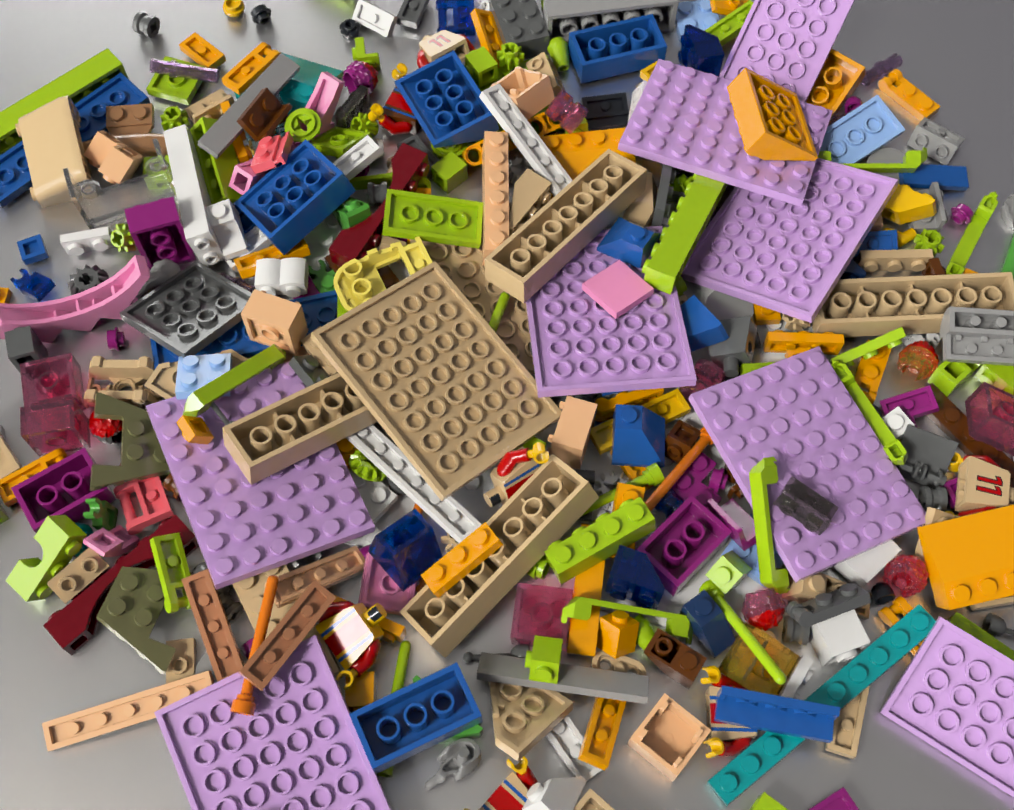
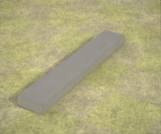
[198,53,300,159]
[477,652,649,704]

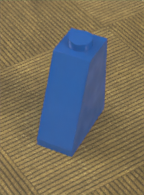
[680,295,729,352]

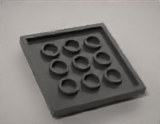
[120,261,252,358]

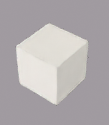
[809,609,871,667]

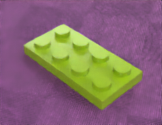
[382,188,483,249]

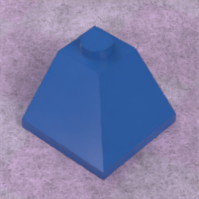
[597,217,661,269]
[611,404,665,468]

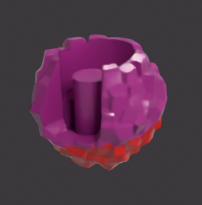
[343,61,379,98]

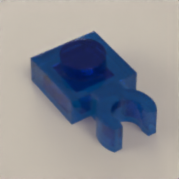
[10,269,56,302]

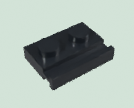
[581,93,629,131]

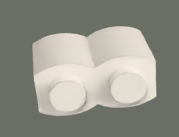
[254,257,309,297]

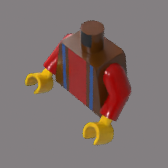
[368,63,421,135]

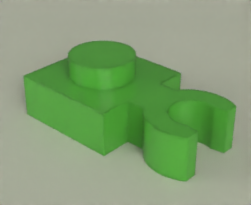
[308,259,336,293]
[83,498,118,531]

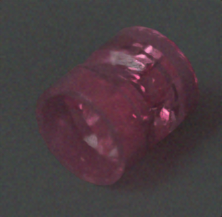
[545,89,589,134]
[679,359,725,404]

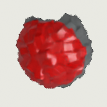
[89,411,122,444]

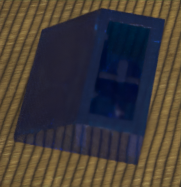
[678,24,724,76]
[368,509,443,592]
[605,545,665,610]

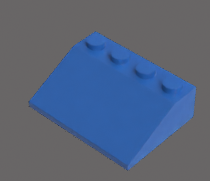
[394,51,499,148]
[235,139,356,255]

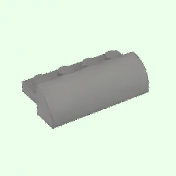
[939,306,1014,366]

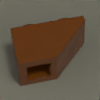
[644,628,707,689]

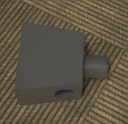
[708,315,757,377]

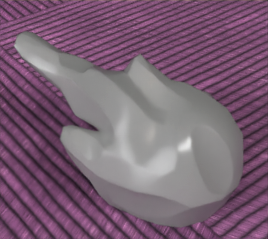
[136,259,180,300]
[425,738,481,790]

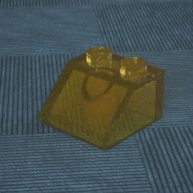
[718,622,801,696]

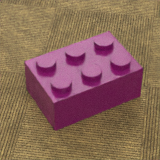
[124,196,197,269]
[11,447,117,533]
[633,495,732,597]

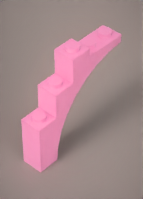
[229,72,345,195]
[0,255,150,343]

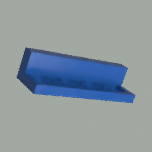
[714,685,840,743]

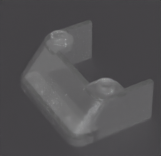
[63,138,179,231]

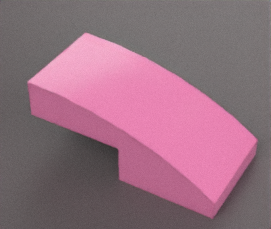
[83,525,140,557]

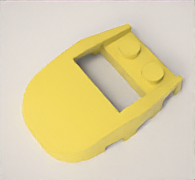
[333,236,432,312]

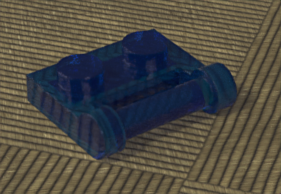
[436,0,476,36]

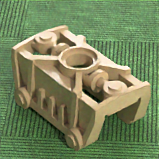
[83,356,162,409]

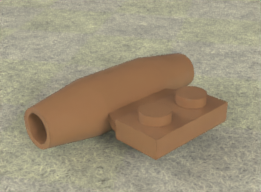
[82,103,168,161]

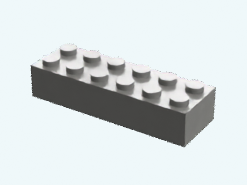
[543,0,679,43]

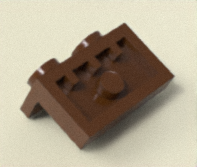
[237,88,292,142]

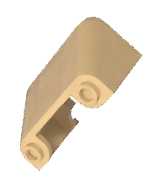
[15,95,98,208]

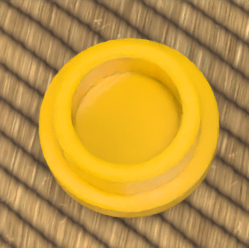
[223,0,245,17]

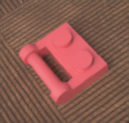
[113,476,174,535]

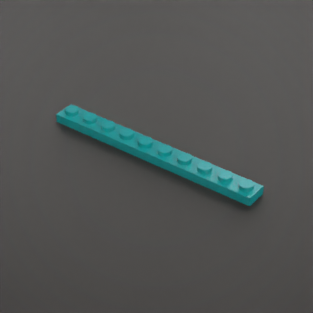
[707,604,936,807]

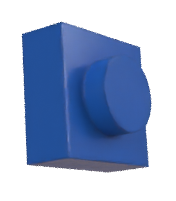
[17,234,49,265]

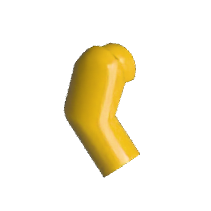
[882,228,917,247]

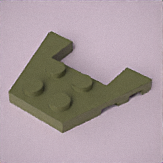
[90,392,171,491]
[96,566,191,675]

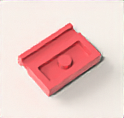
[250,132,293,174]

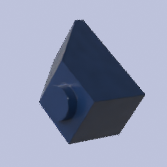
[679,589,736,658]

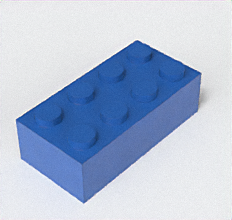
[568,14,667,84]
[349,662,483,774]

